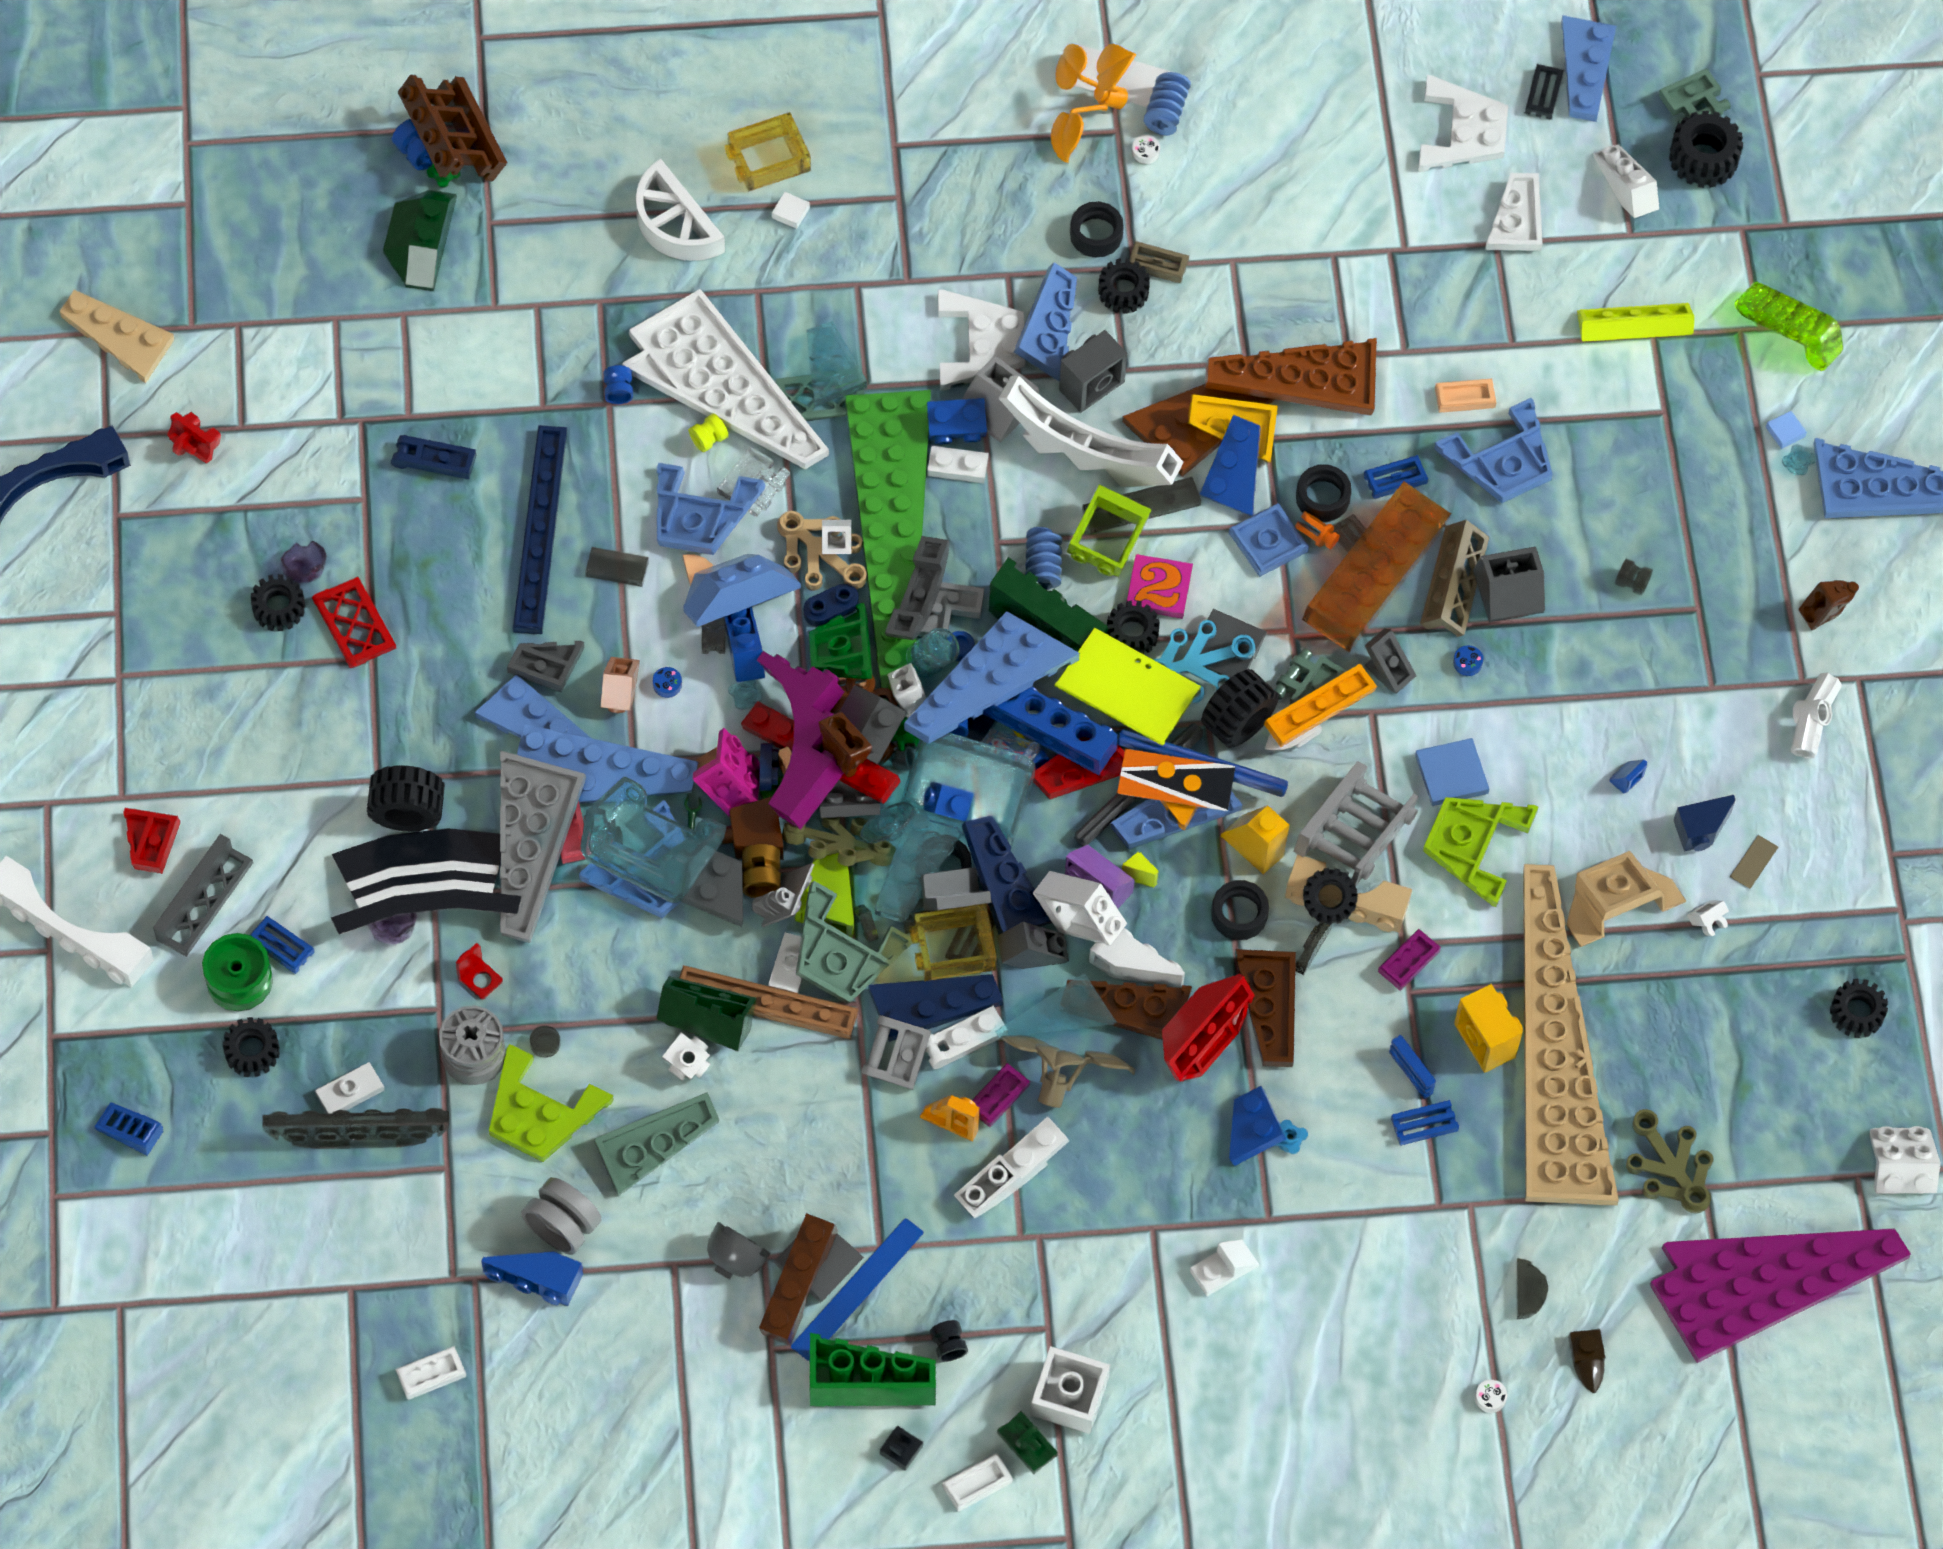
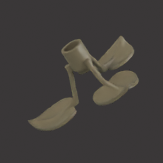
[999,1035,1136,1108]

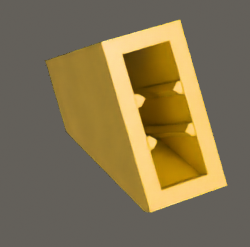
[1221,805,1289,875]

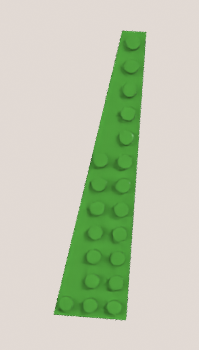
[845,390,931,705]

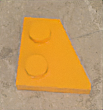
[920,1095,980,1142]

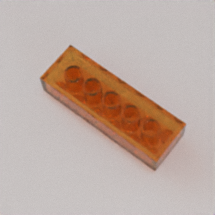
[1302,481,1451,653]

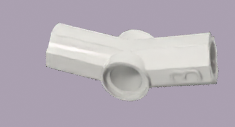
[1790,673,1842,759]

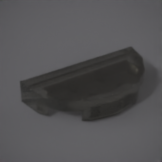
[1295,922,1332,975]
[1516,1258,1548,1320]

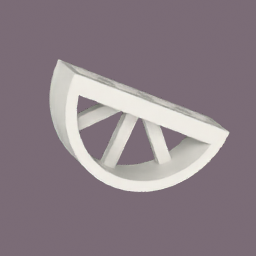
[636,159,725,261]

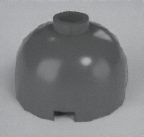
[707,1221,770,1279]

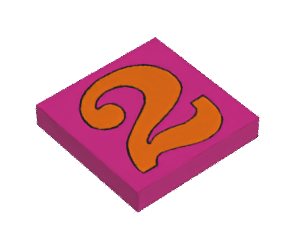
[1126,554,1193,619]

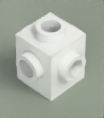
[662,1033,710,1080]

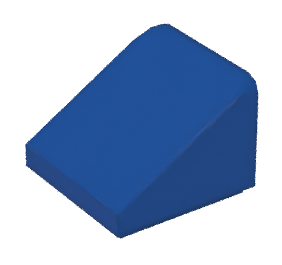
[1609,759,1647,794]

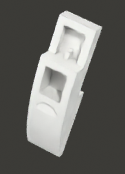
[954,1116,1069,1218]

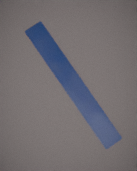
[791,1218,924,1361]

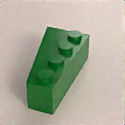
[809,1333,936,1406]

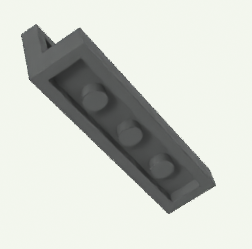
[153,834,253,957]

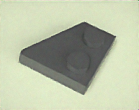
[507,641,584,692]

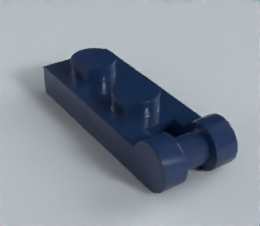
[391,435,476,479]

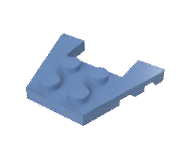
[1435,397,1553,503]
[657,463,765,555]
[579,800,685,918]

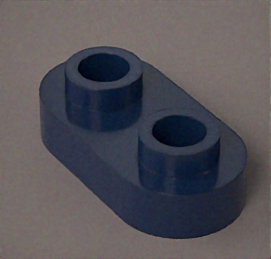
[803,584,859,627]
[760,743,779,791]

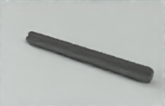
[1074,723,1203,846]

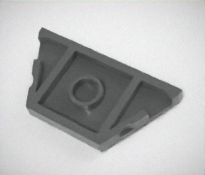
[636,839,743,927]

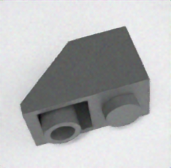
[997,922,1069,969]

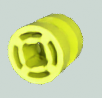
[688,413,729,453]

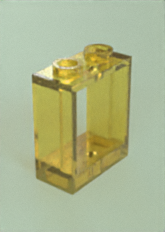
[724,112,811,192]
[909,903,997,981]

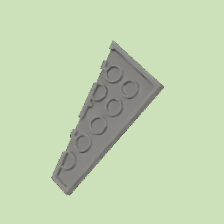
[500,751,586,943]

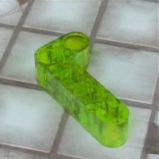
[1735,282,1843,371]

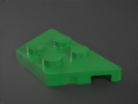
[809,603,872,679]

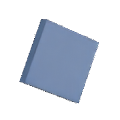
[1229,503,1309,577]
[1415,738,1490,806]

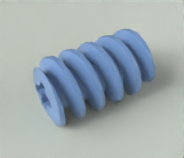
[1144,72,1191,136]
[1025,527,1063,590]

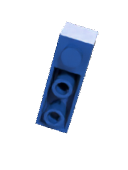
[724,607,765,682]
[481,1252,583,1306]

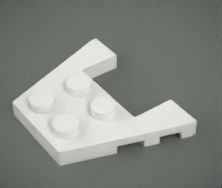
[1418,75,1508,172]
[938,289,1025,391]

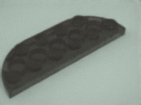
[262,1108,449,1149]

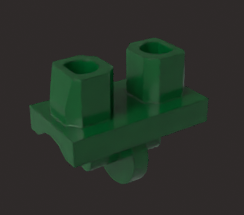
[997,1411,1058,1474]

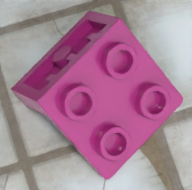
[692,728,760,816]

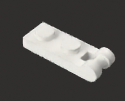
[925,1006,1008,1069]

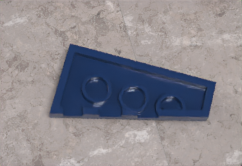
[961,815,1052,935]
[868,974,1003,1042]

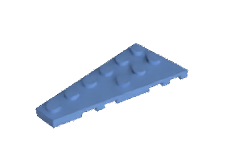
[904,611,1080,744]

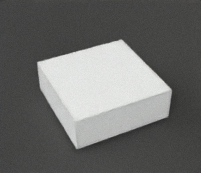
[772,192,810,229]

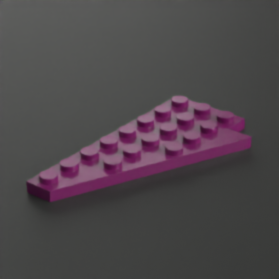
[1650,1228,1911,1363]

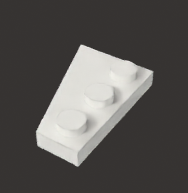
[1485,173,1543,251]

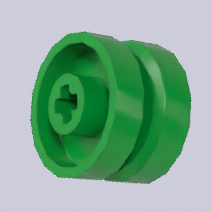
[202,933,273,1011]

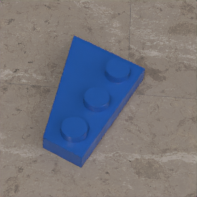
[1200,415,1261,517]

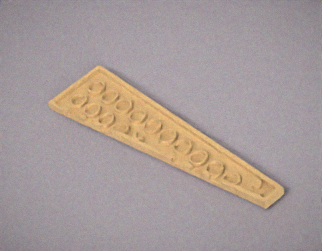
[1523,864,1619,1205]

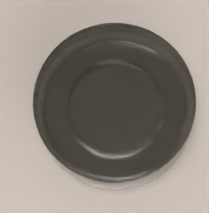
[530,1026,561,1058]

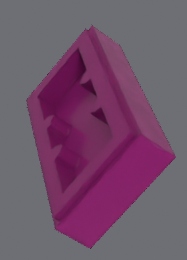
[1378,929,1441,991]
[972,1063,1030,1127]

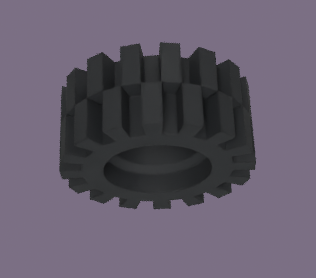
[1098,258,1150,314]
[250,574,305,631]
[1107,600,1160,654]
[1303,868,1358,925]
[1830,979,1888,1038]
[223,1017,280,1077]

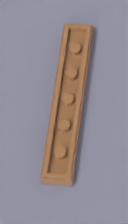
[679,965,859,1040]

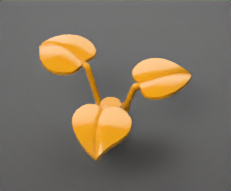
[1051,44,1136,163]

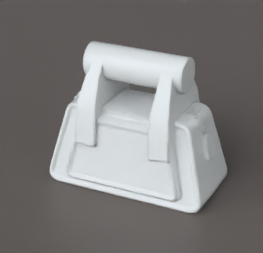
[887,663,926,718]

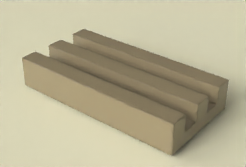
[1129,241,1189,284]

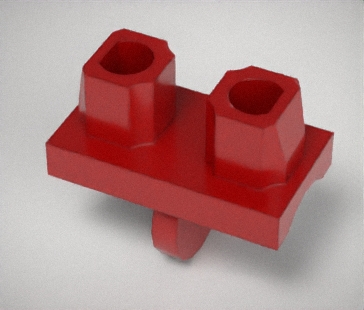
[167,412,221,464]

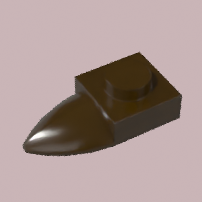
[1568,1329,1606,1393]

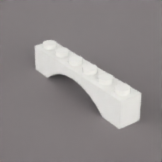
[0,856,154,988]

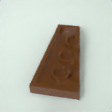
[1235,949,1296,1067]
[1059,980,1192,1040]

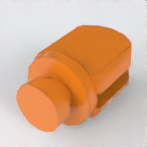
[1295,511,1340,549]

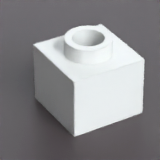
[822,520,851,554]

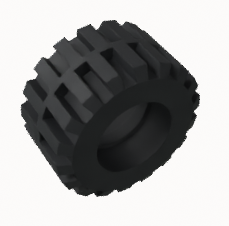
[1669,111,1743,188]
[1201,669,1279,748]
[367,765,445,832]

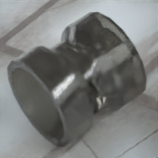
[1615,558,1653,596]

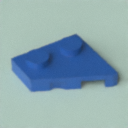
[1229,1086,1286,1166]

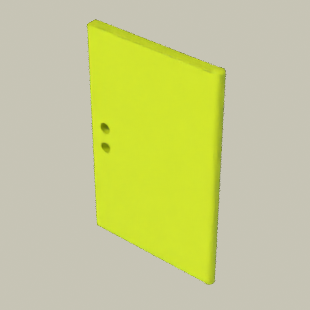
[1054,628,1201,746]

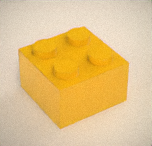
[1454,984,1523,1073]

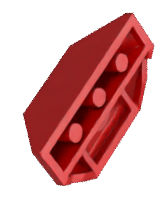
[1162,974,1255,1082]

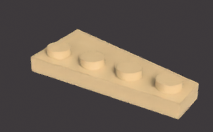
[60,290,174,383]

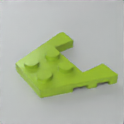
[1423,797,1539,907]
[489,1044,614,1162]

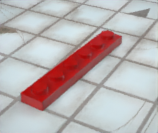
[741,701,901,804]

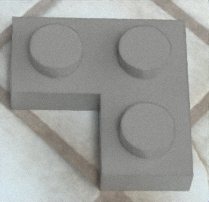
[918,582,985,640]

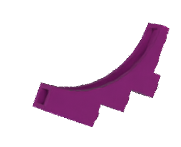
[757,651,844,830]

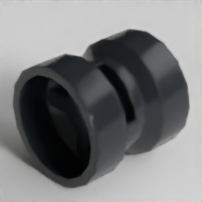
[930,1320,968,1362]

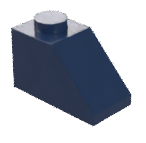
[1673,795,1736,852]

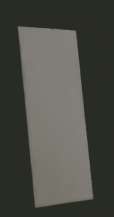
[1730,835,1778,889]

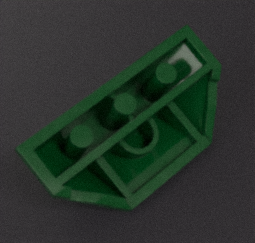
[383,190,457,291]

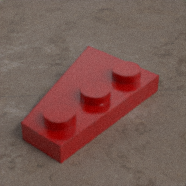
[1031,737,1125,799]

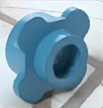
[1275,1120,1308,1154]

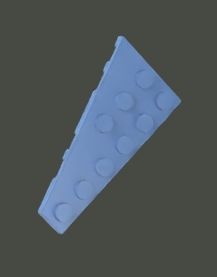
[1813,438,1943,518]
[517,724,699,804]

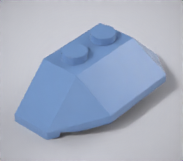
[683,554,801,627]

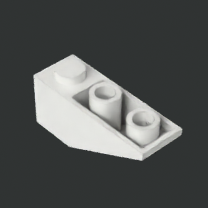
[1593,144,1659,218]
[1089,928,1185,988]

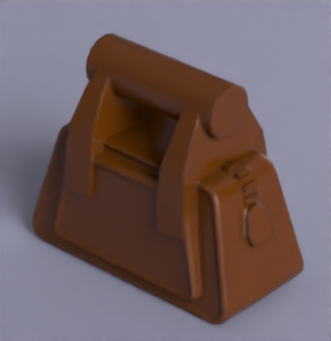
[1798,580,1859,631]
[819,712,872,778]

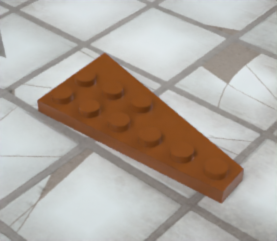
[1205,338,1377,416]
[1122,384,1275,477]

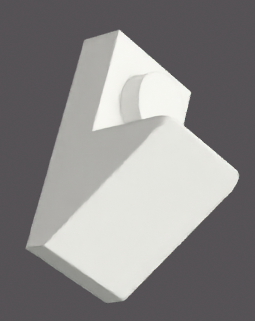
[1190,1240,1259,1296]

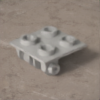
[752,863,815,927]

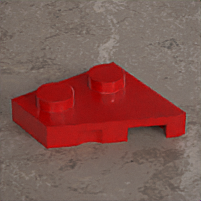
[123,808,181,874]

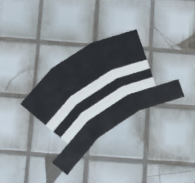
[331,828,522,935]

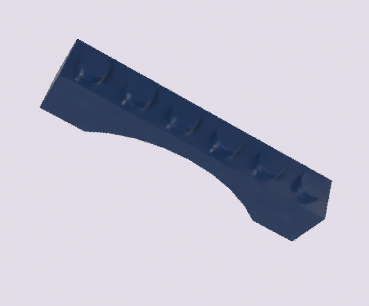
[0,425,131,524]

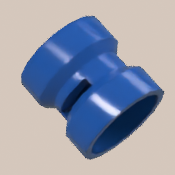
[603,365,633,404]

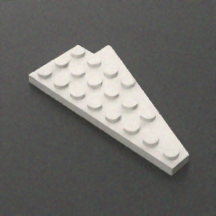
[622,289,829,469]

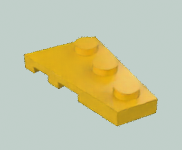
[1188,395,1278,463]

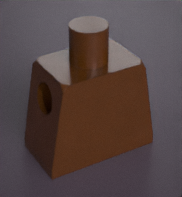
[713,797,784,860]

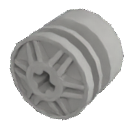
[439,1006,506,1085]

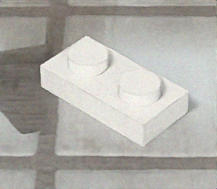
[927,446,989,484]

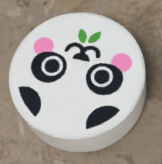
[1132,135,1160,164]
[1475,1379,1507,1413]

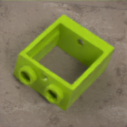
[1067,484,1151,578]

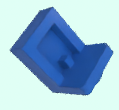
[923,781,974,821]

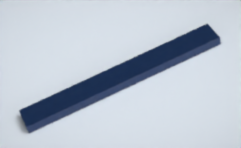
[513,425,567,634]

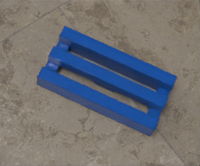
[1363,455,1428,499]
[250,916,315,974]
[1389,1035,1436,1099]
[1391,1100,1459,1146]

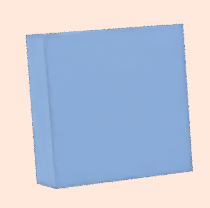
[1766,411,1807,449]

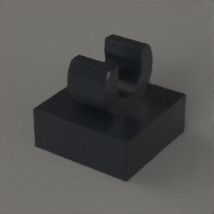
[879,1425,923,1471]

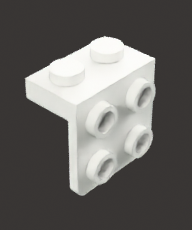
[1869,1126,1941,1194]

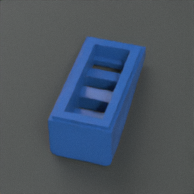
[94,1102,164,1156]

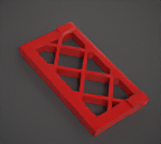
[312,577,397,668]

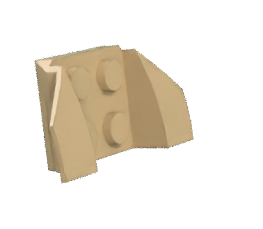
[1566,851,1686,947]

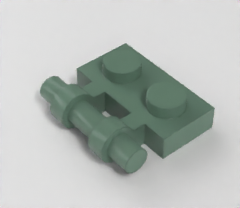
[1658,68,1731,124]
[1275,648,1346,705]

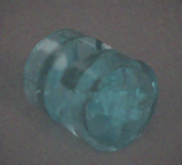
[906,628,960,678]

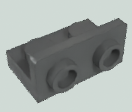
[819,780,880,818]

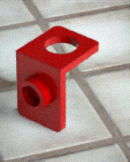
[456,943,503,1000]

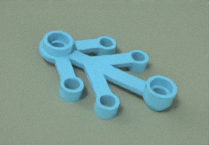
[1149,620,1256,703]

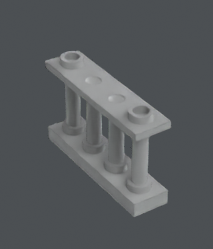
[1293,761,1419,886]

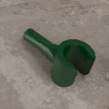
[684,796,702,837]

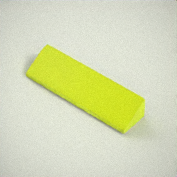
[1577,303,1695,342]

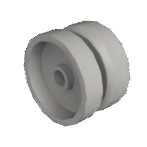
[521,1177,602,1255]

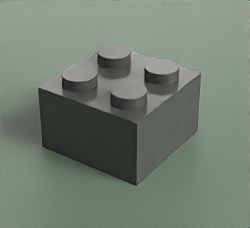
[1059,330,1127,413]

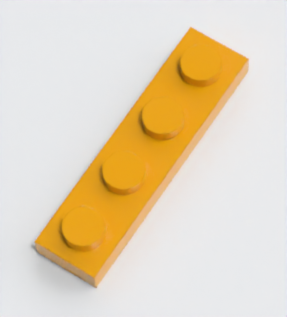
[1264,664,1377,747]

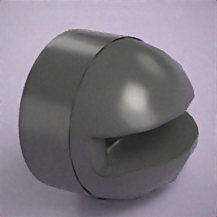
[891,746,916,771]

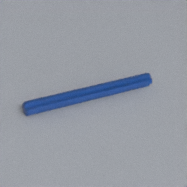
[1118,729,1288,797]

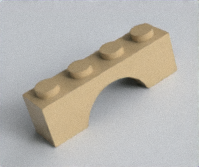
[1285,854,1412,933]

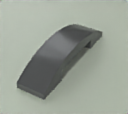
[885,536,950,640]

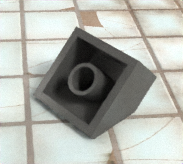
[839,685,907,764]

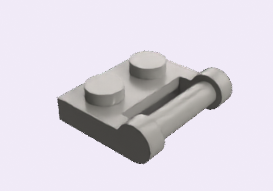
[861,1015,931,1090]

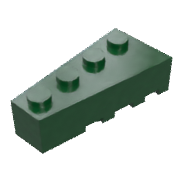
[989,557,1108,652]

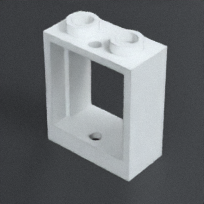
[1033,871,1127,945]

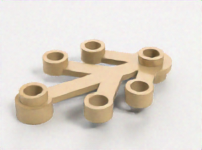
[777,511,867,591]

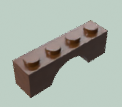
[759,1213,838,1346]

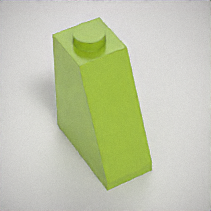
[795,853,854,937]

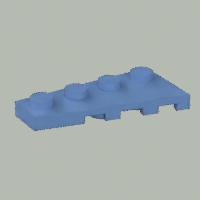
[1013,262,1077,381]

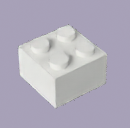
[1030,1346,1110,1434]

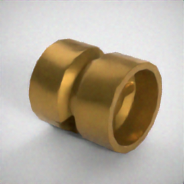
[742,844,781,898]

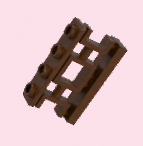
[398,75,507,181]

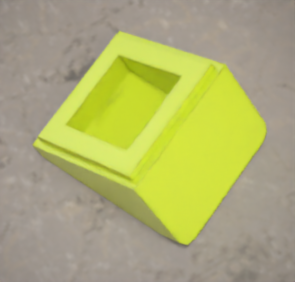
[1121,852,1158,888]

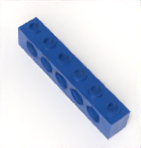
[958,654,1118,775]

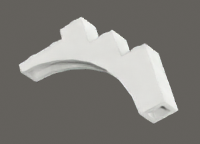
[999,376,1183,487]

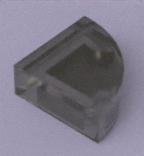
[853,904,879,942]

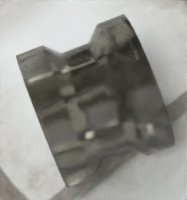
[702,625,726,654]

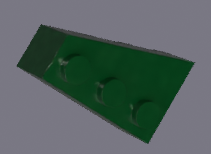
[656,976,757,1052]

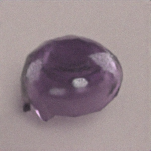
[280,541,327,583]
[368,913,417,944]

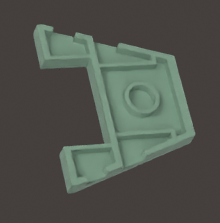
[796,881,915,1004]

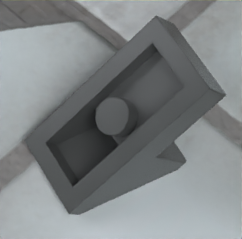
[1364,628,1417,694]

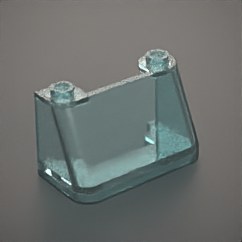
[899,733,1035,846]
[581,776,726,903]

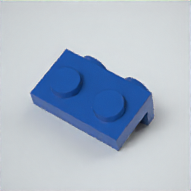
[927,398,987,445]

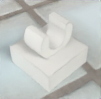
[1687,900,1729,936]

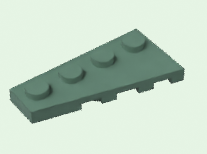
[594,1092,719,1196]

